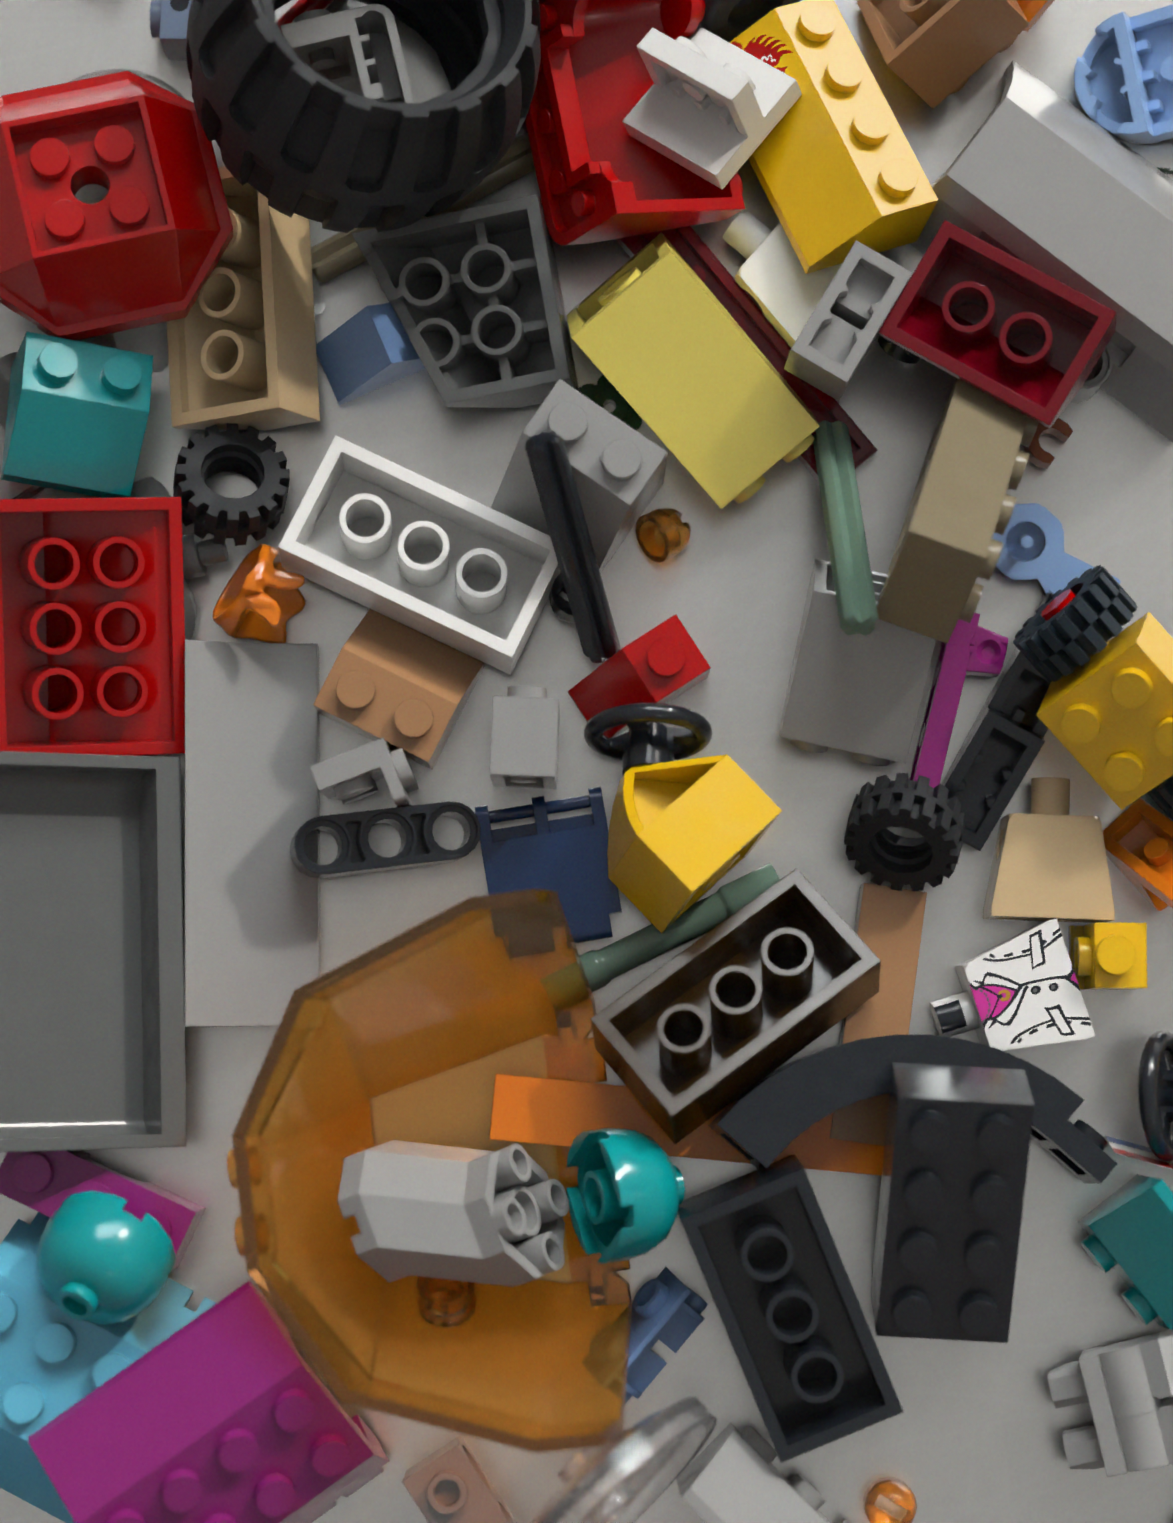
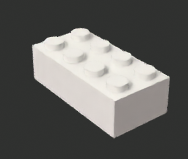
[278,435,561,675]

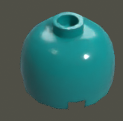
[566,1128,685,1264]
[37,1191,176,1324]

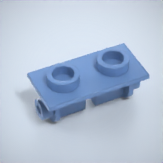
[583,1267,709,1405]

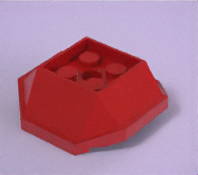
[0,71,233,341]

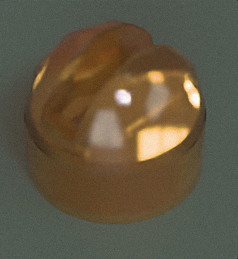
[635,507,691,563]
[863,1477,917,1523]

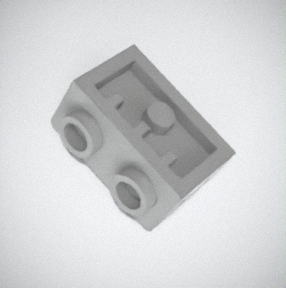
[309,738,419,807]

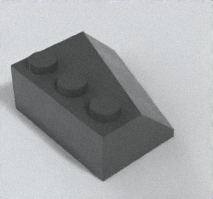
[352,194,579,408]

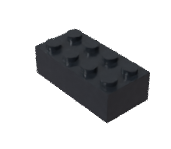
[871,1062,1034,1343]
[678,1154,904,1463]

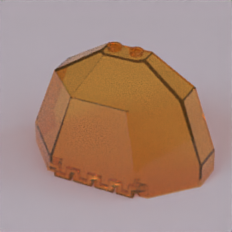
[227,889,632,1453]

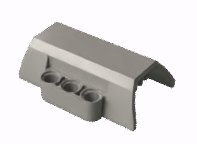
[910,61,1173,442]

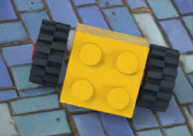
[1013,565,1173,821]

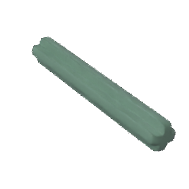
[813,420,878,636]

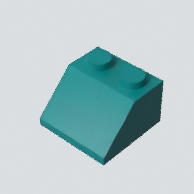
[1,331,153,498]
[1078,1174,1173,1330]

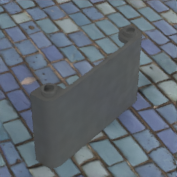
[0,751,187,1152]

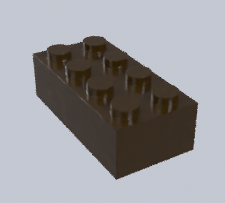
[590,868,880,1144]

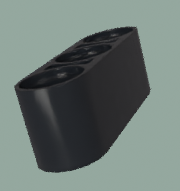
[290,801,481,878]

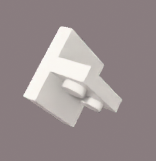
[622,27,802,189]

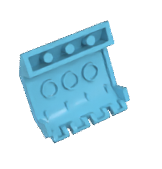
[0,1212,216,1523]

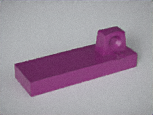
[909,613,1008,788]

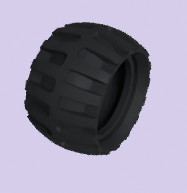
[186,0,541,233]

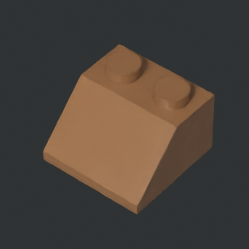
[857,0,1030,109]
[313,609,486,770]

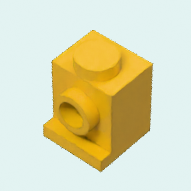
[1068,922,1147,990]

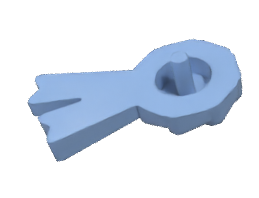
[992,503,1121,594]

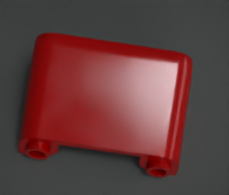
[525,0,745,246]

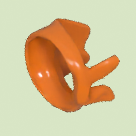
[212,544,305,643]

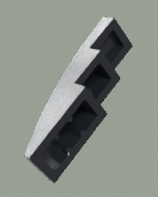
[942,590,1055,851]

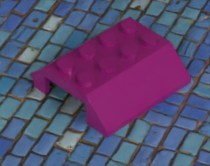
[28,1280,390,1523]

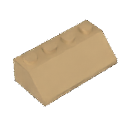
[167,166,320,430]

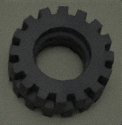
[173,423,290,546]
[844,773,966,892]

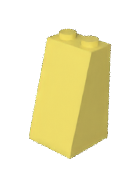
[566,232,820,509]

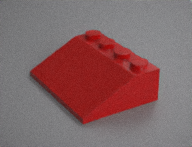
[0,497,185,756]

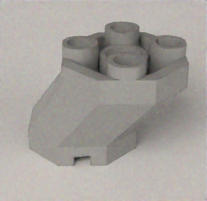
[338,1140,569,1287]

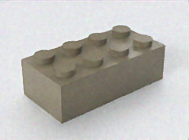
[877,378,1039,644]

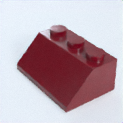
[879,220,1117,428]

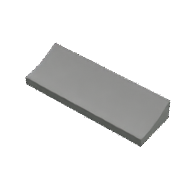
[185,640,321,1028]

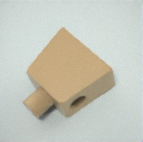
[983,777,1115,923]

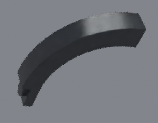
[708,1034,1118,1184]

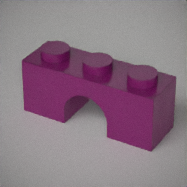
[0,1150,206,1270]

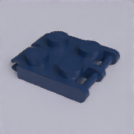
[475,786,622,954]

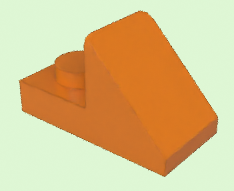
[1103,798,1173,911]

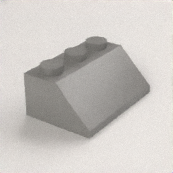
[677,1423,848,1523]

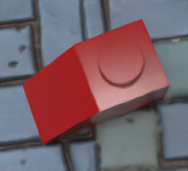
[568,614,711,738]

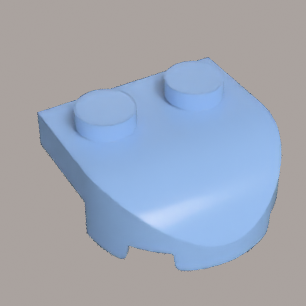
[1074,4,1173,144]

